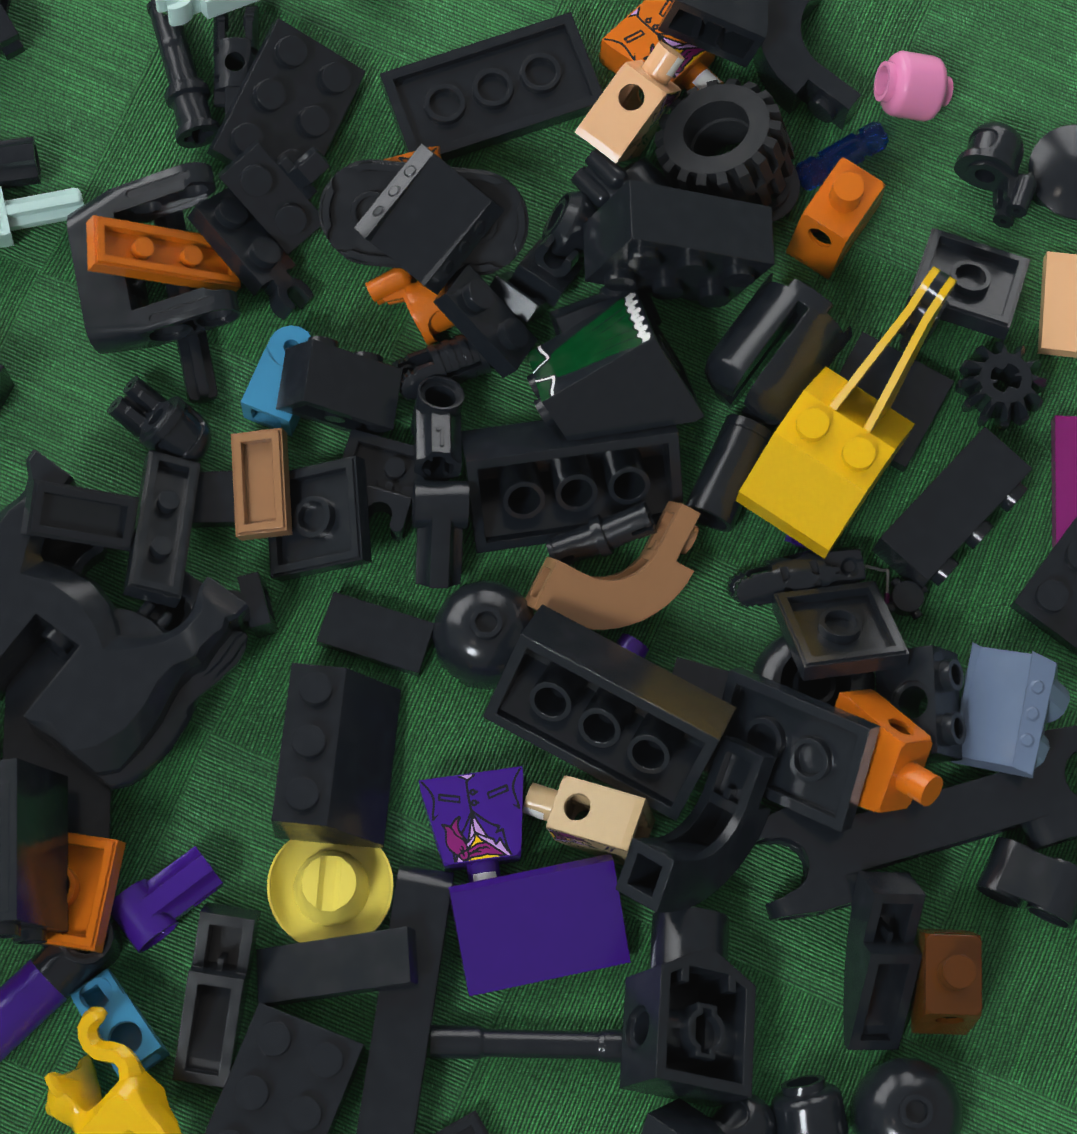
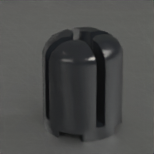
[705,273,852,427]

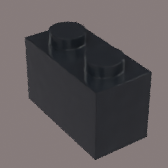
[276,336,403,435]

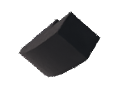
[843,871,926,1050]
[172,902,261,1088]

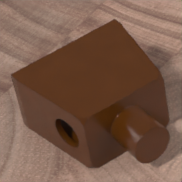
[911,928,982,1035]

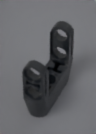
[67,162,241,354]

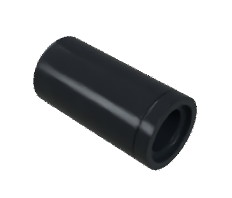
[685,414,773,532]

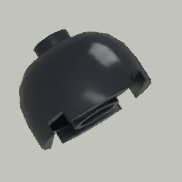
[432,580,535,690]
[850,1057,963,1134]

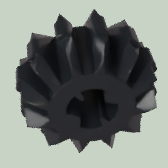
[955,340,1047,432]

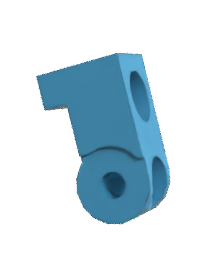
[240,325,311,437]
[70,968,170,1077]

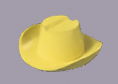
[267,840,394,943]

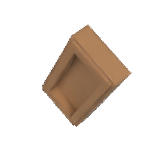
[231,427,292,541]

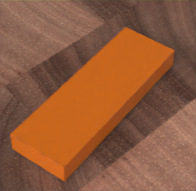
[86,215,241,292]

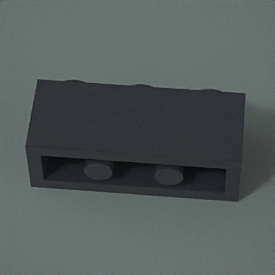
[872,427,1033,588]

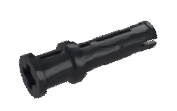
[147,0,220,148]

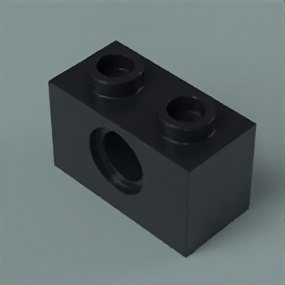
[875,645,966,764]

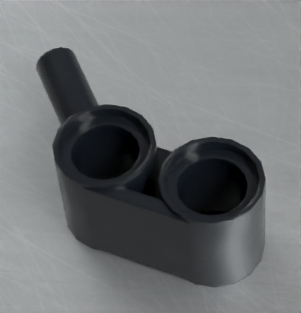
[975,837,1077,929]

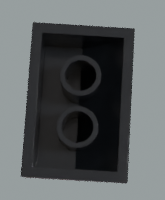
[271,663,401,849]

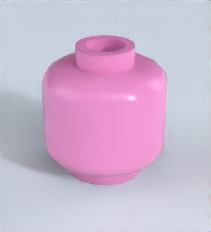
[873,51,953,122]

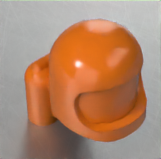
[365,268,455,346]

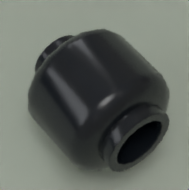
[771,1075,849,1134]

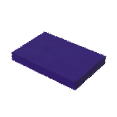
[448,854,631,997]

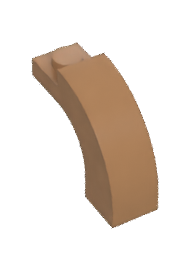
[525,501,701,630]

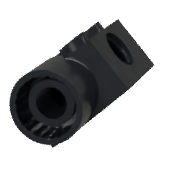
[619,907,756,1107]

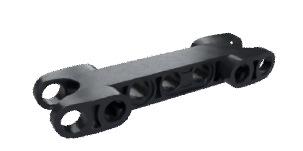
[755,726,1077,921]

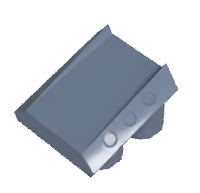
[951,642,1070,778]

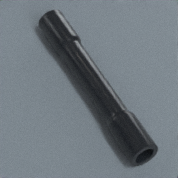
[430,1025,623,1063]

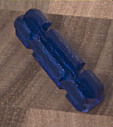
[796,122,889,191]

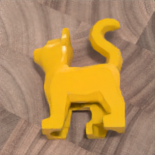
[44,1007,182,1134]

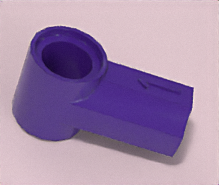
[111,846,224,953]

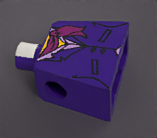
[419,766,523,883]

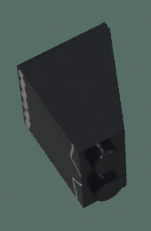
[527,290,705,441]

